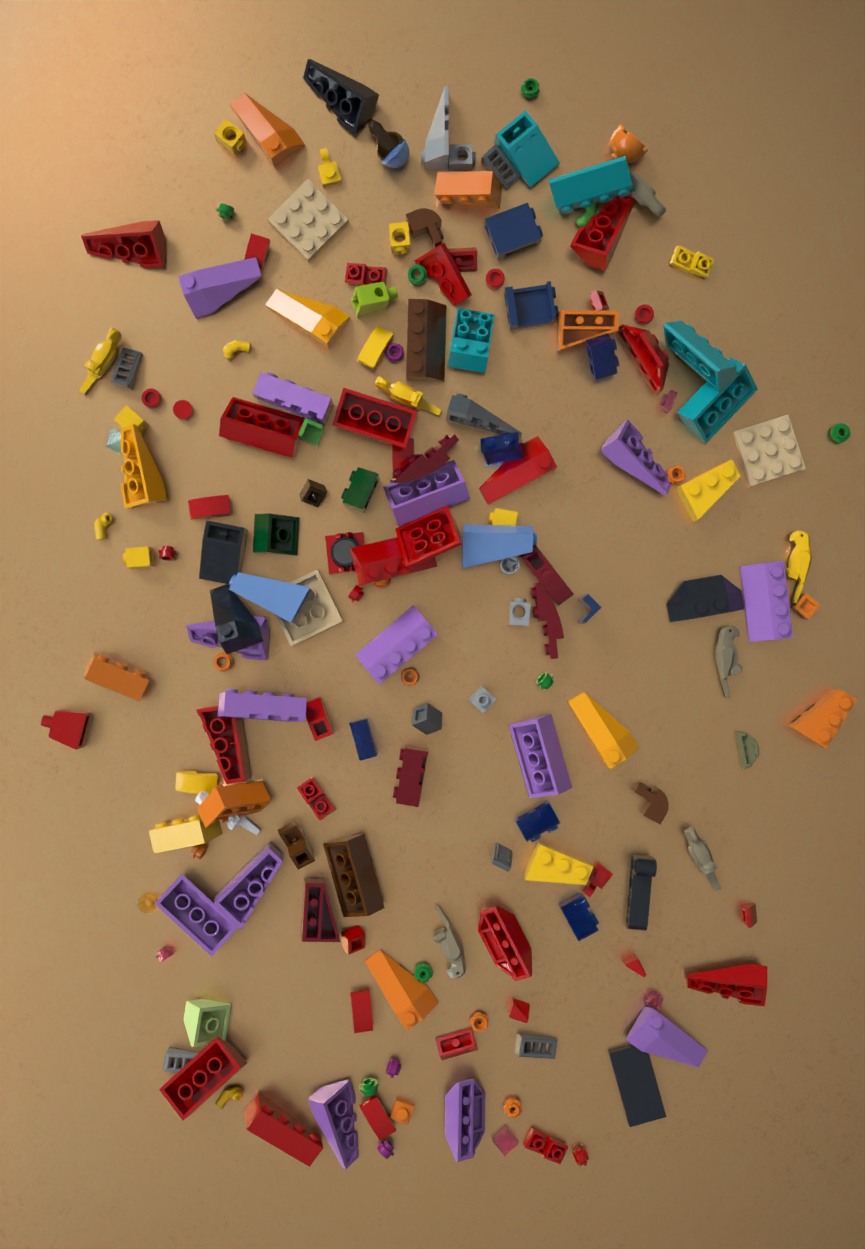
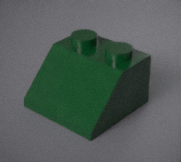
[341,467,380,513]
[253,513,299,556]

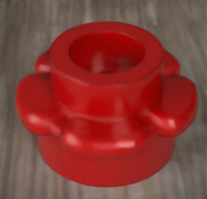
[158,546,177,561]
[348,585,364,603]
[573,1146,589,1166]

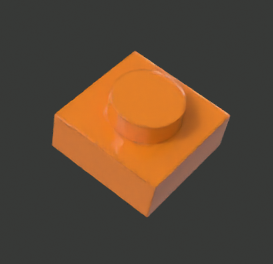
[792,593,820,620]
[390,1098,415,1125]

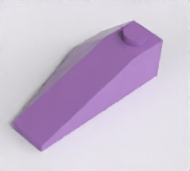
[178,257,262,319]
[601,419,672,495]
[186,616,269,660]
[625,1006,708,1068]
[308,1079,359,1170]

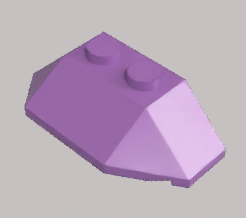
[445,1079,485,1162]

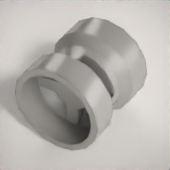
[499,556,520,575]

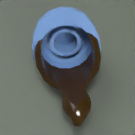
[368,119,409,168]

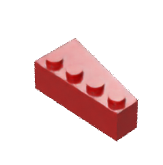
[196,706,251,784]
[244,1091,323,1167]

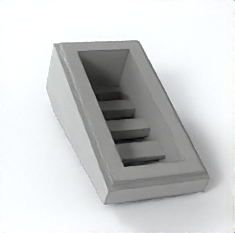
[163,1048,198,1073]

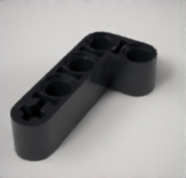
[626,854,657,931]

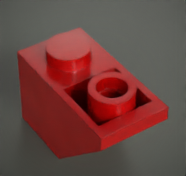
[306,697,335,741]

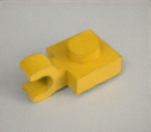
[318,148,341,187]

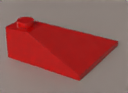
[395,505,462,569]

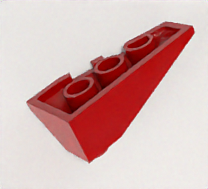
[570,196,635,271]
[81,220,165,268]
[479,436,557,505]
[687,964,767,1007]

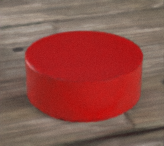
[485,268,505,289]
[634,304,654,325]
[141,388,162,409]
[173,400,193,420]

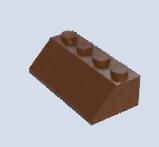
[406,299,447,382]
[323,834,385,917]

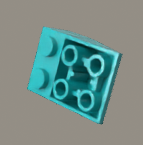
[494,110,560,188]
[448,308,495,373]

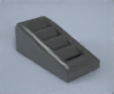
[481,144,521,190]
[111,347,142,390]
[490,843,513,872]
[514,1033,557,1059]

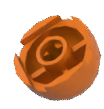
[610,124,648,163]

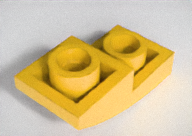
[669,245,715,278]
[357,325,394,369]
[175,771,218,794]

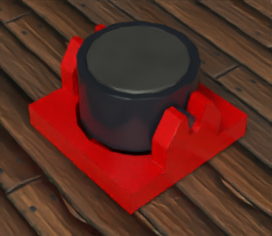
[325,532,365,574]

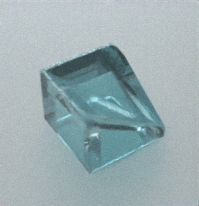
[106,428,123,455]

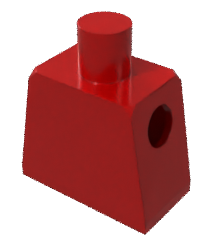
[41,710,91,750]

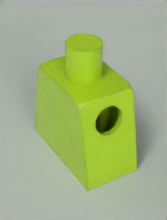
[351,282,398,317]

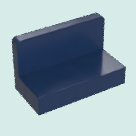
[577,594,602,624]

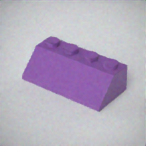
[383,460,470,526]
[740,561,793,642]
[355,605,438,684]
[509,714,572,798]
[155,874,239,957]

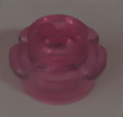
[155,945,174,963]
[644,991,663,1010]

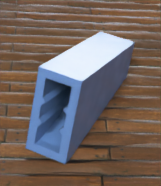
[462,524,537,568]
[229,572,311,623]

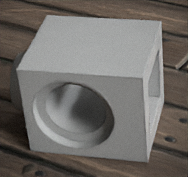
[449,144,476,171]
[508,598,531,626]
[468,686,496,713]

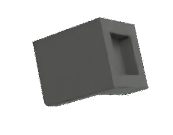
[412,703,442,735]

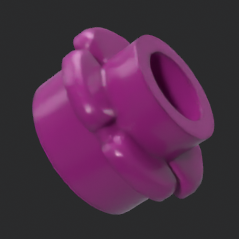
[385,343,404,362]
[386,1058,401,1078]
[377,1140,394,1159]

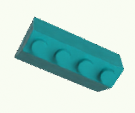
[549,156,634,214]
[663,321,737,392]
[677,357,758,444]

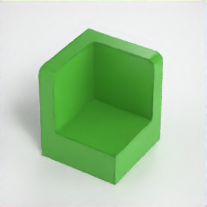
[298,418,325,447]

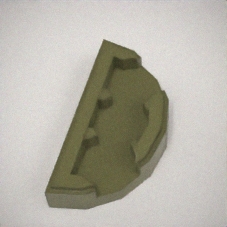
[735,732,759,769]

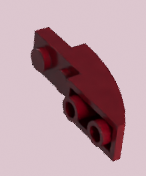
[389,434,459,483]
[520,545,574,606]
[531,583,564,659]

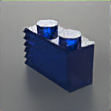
[586,333,619,381]
[480,432,524,465]
[349,717,378,761]
[515,801,560,842]
[559,893,599,941]

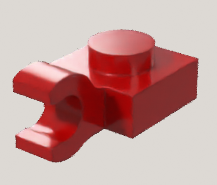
[582,862,613,897]

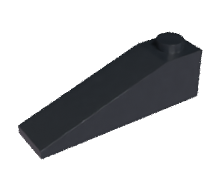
[303,59,379,134]
[210,584,264,654]

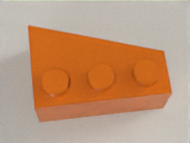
[435,171,502,209]
[557,310,619,351]
[83,652,149,702]
[787,689,857,749]
[197,781,271,828]

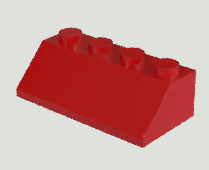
[332,388,418,448]
[219,397,305,458]
[349,537,437,586]
[159,1036,247,1120]

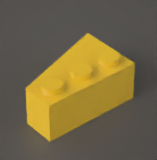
[676,459,740,522]
[149,815,223,853]
[523,841,593,885]

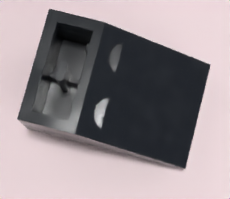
[199,520,248,584]

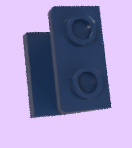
[484,203,543,260]
[504,281,559,330]

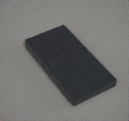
[608,1045,666,1127]

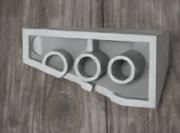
[421,86,449,170]

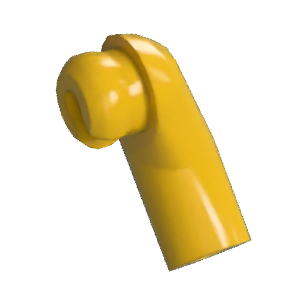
[223,340,251,359]
[94,513,113,540]
[215,1087,243,1109]

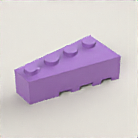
[252,372,334,426]
[218,689,307,722]
[214,842,283,929]

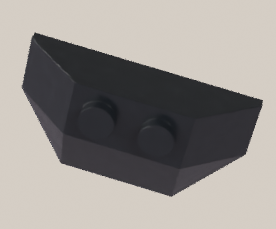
[666,575,745,622]

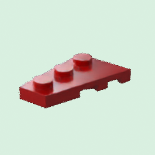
[414,242,472,305]

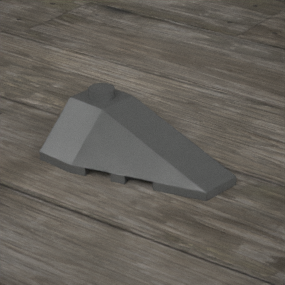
[446,393,522,439]

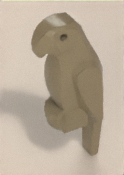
[630,170,666,217]
[715,626,742,698]
[684,826,721,891]
[432,906,466,978]

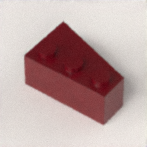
[393,744,428,807]
[300,878,341,942]

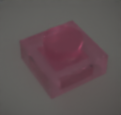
[659,390,678,414]
[492,1126,519,1156]

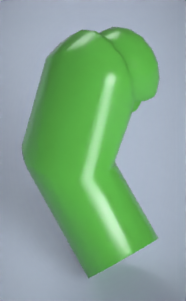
[576,203,596,227]

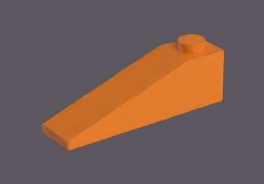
[230,93,305,167]
[365,949,439,1031]

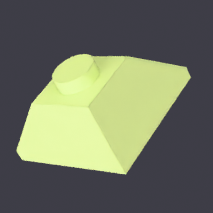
[183,999,231,1047]

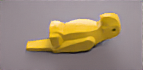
[79,327,122,394]
[375,376,442,416]
[785,531,812,603]

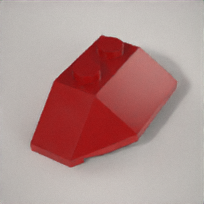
[617,324,669,395]
[478,906,532,981]

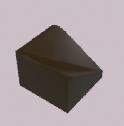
[300,479,327,507]

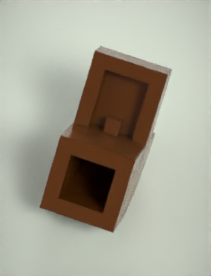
[406,208,444,248]
[631,783,669,825]
[278,821,315,870]

